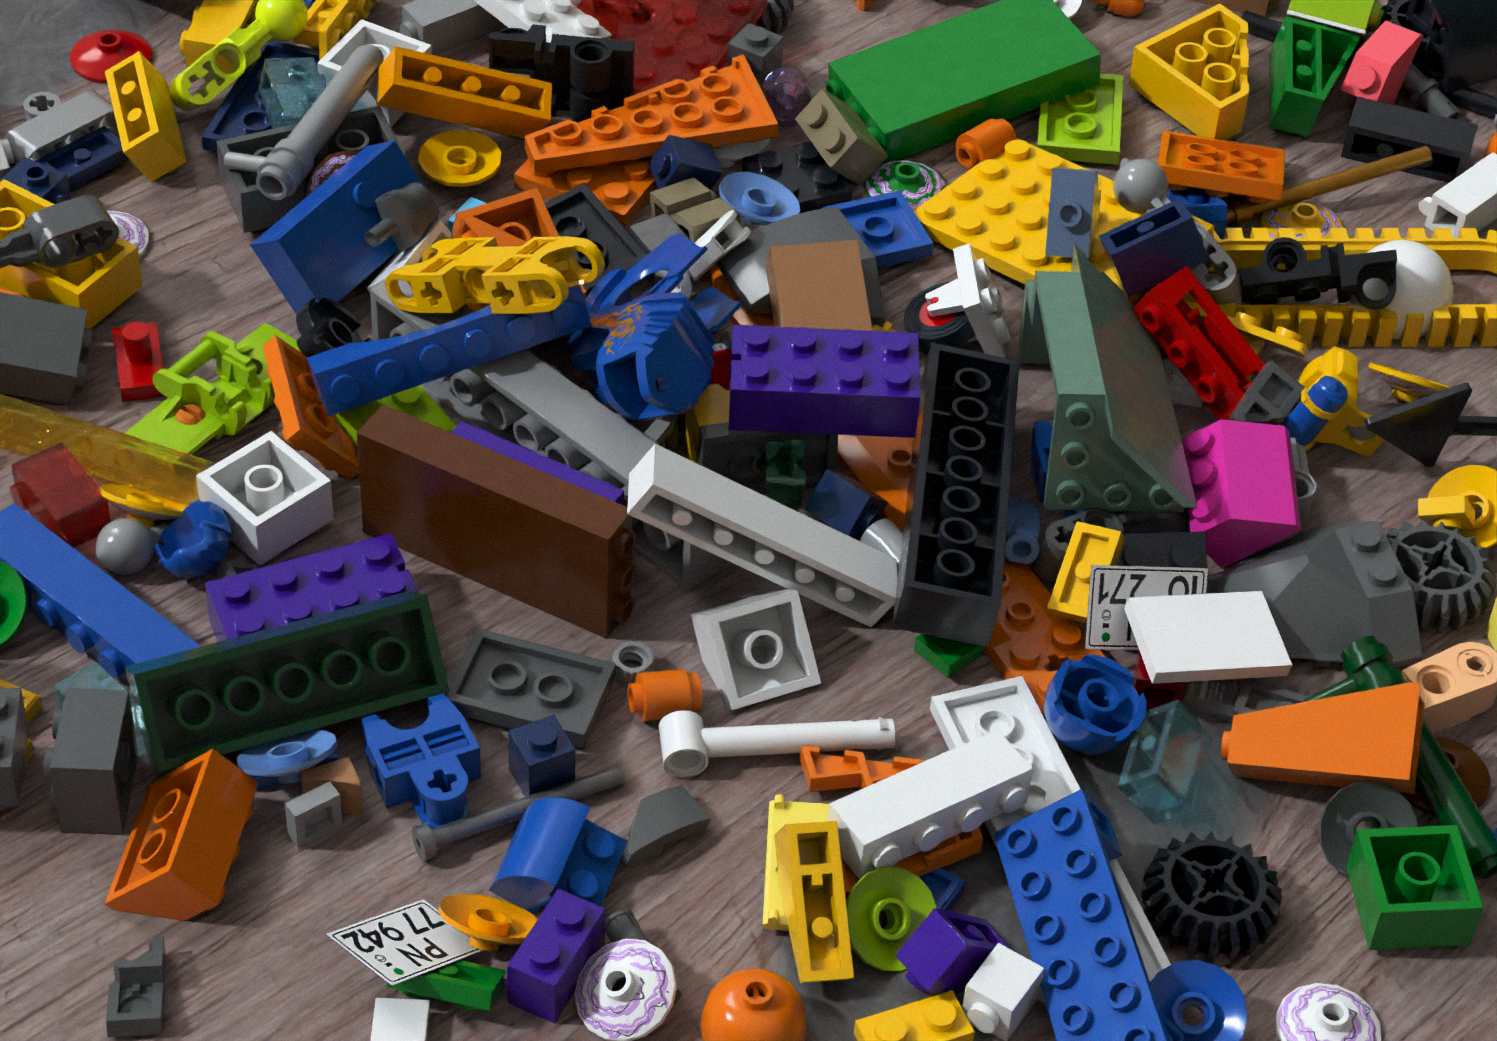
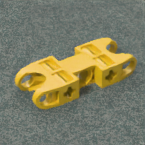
[385,236,605,314]

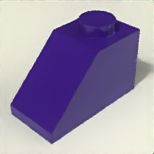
[895,908,1015,995]

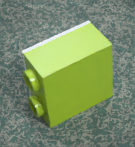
[1287,0,1385,44]

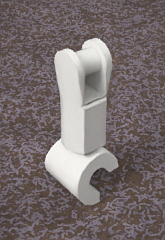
[654,210,751,299]

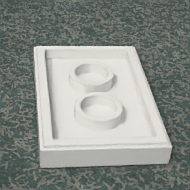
[1124,591,1292,684]

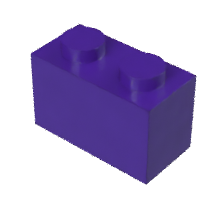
[507,889,605,1024]

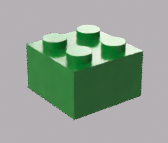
[1346,825,1483,950]

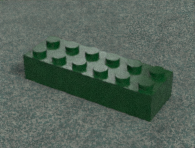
[125,590,450,773]

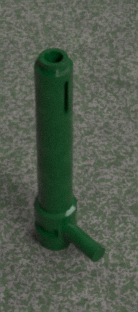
[1304,636,1497,879]

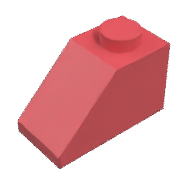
[1340,21,1424,105]

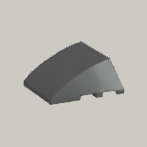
[716,207,885,325]

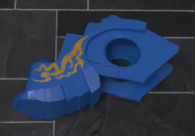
[567,233,743,421]

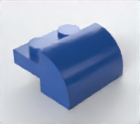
[488,797,628,914]

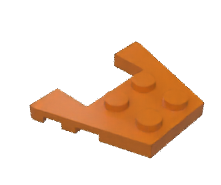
[800,745,983,901]

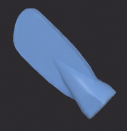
[1005,496,1040,564]

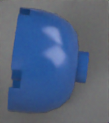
[1044,654,1147,755]

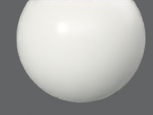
[1350,240,1454,340]

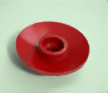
[70,30,152,84]

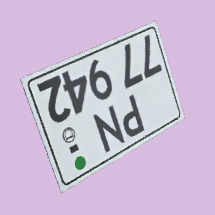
[326,899,484,986]

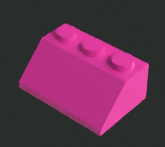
[1182,419,1301,569]

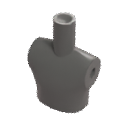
[365,182,439,250]

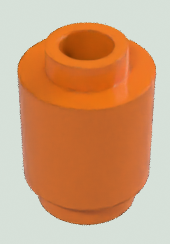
[955,118,1017,170]
[627,669,703,722]

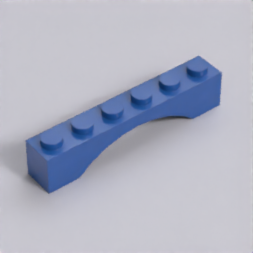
[307,285,592,416]

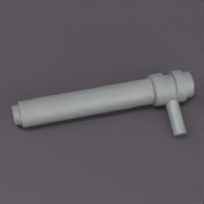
[224,44,384,200]

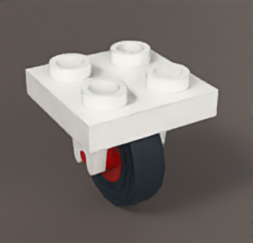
[904,243,1011,358]

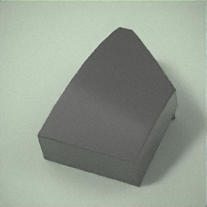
[1228,360,1306,425]
[622,785,711,866]
[106,936,165,1037]

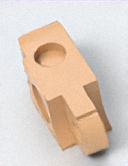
[1402,642,1497,733]

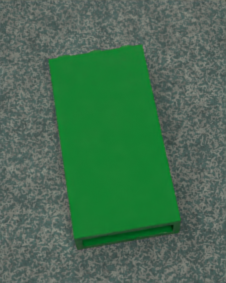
[825,0,1101,162]

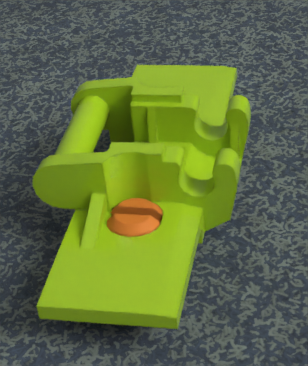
[122,322,301,470]

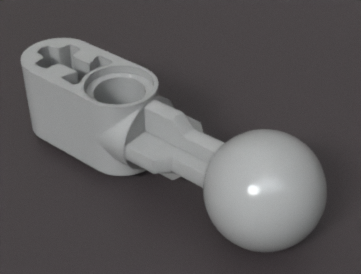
[1113,159,1242,305]

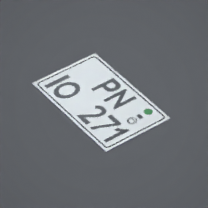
[1085,565,1208,650]

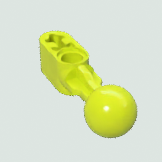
[169,0,308,111]

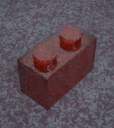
[10,442,111,548]

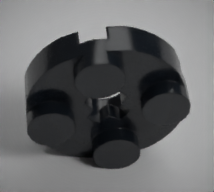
[296,297,371,358]

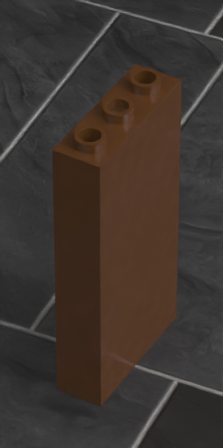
[357,404,636,639]

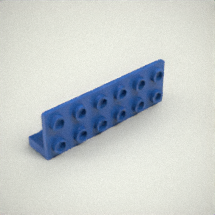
[994,789,1185,1041]

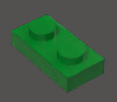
[386,960,506,1011]

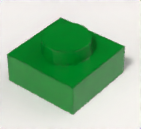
[914,634,983,678]

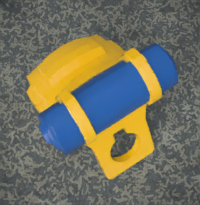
[1278,346,1385,457]

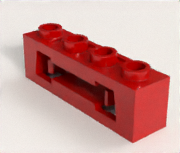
[1131,266,1297,420]

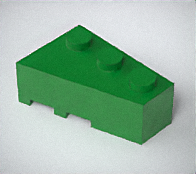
[1269,16,1361,137]

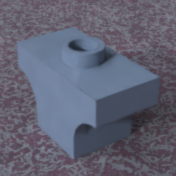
[1045,167,1101,259]

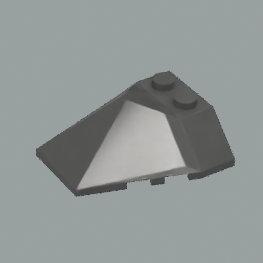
[1208,520,1423,668]

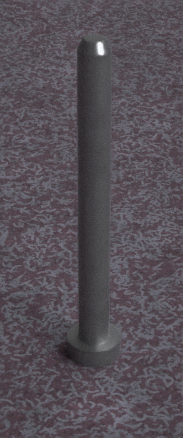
[411,767,625,861]

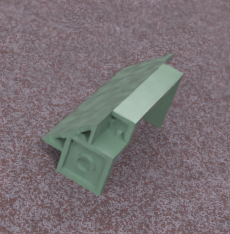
[1018,243,1197,512]

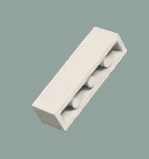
[827,729,1033,879]

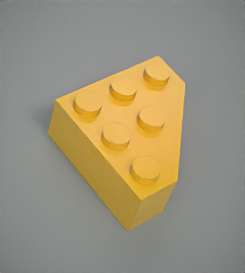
[1128,3,1249,140]

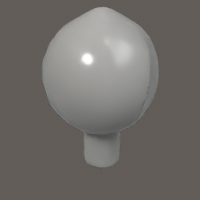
[96,518,168,576]

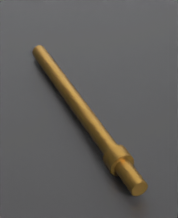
[1226,146,1432,225]

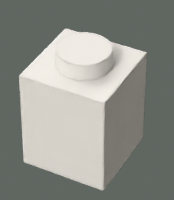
[962,943,1044,1041]

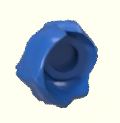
[155,499,232,578]

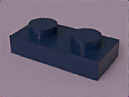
[36,126,130,191]

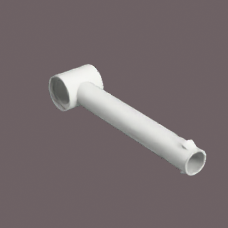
[659,710,895,778]

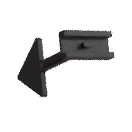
[1364,383,1497,467]

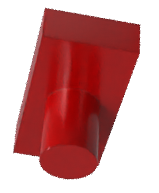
[112,322,165,402]

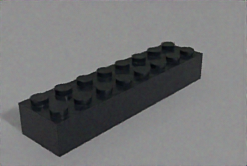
[892,342,1020,647]

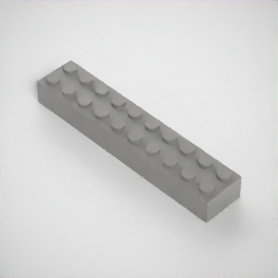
[370,280,728,592]

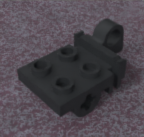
[489,24,635,123]
[1240,237,1397,310]

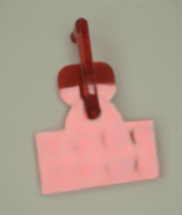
[577,0,768,95]

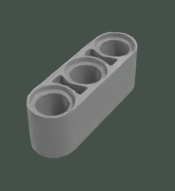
[4,91,120,165]

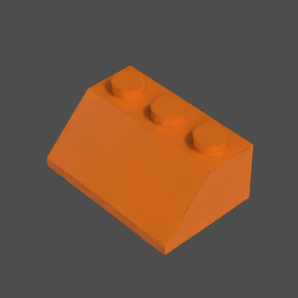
[104,749,259,921]

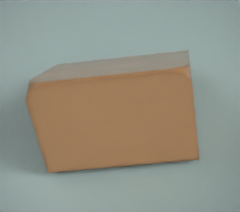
[300,757,363,815]

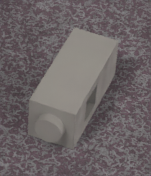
[400,0,505,55]

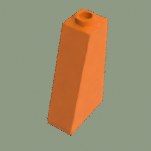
[1221,682,1426,794]

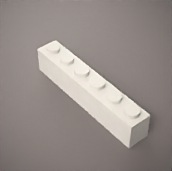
[627,444,898,627]

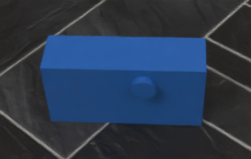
[250,141,440,315]

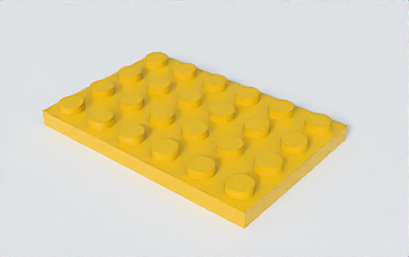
[914,138,1214,303]

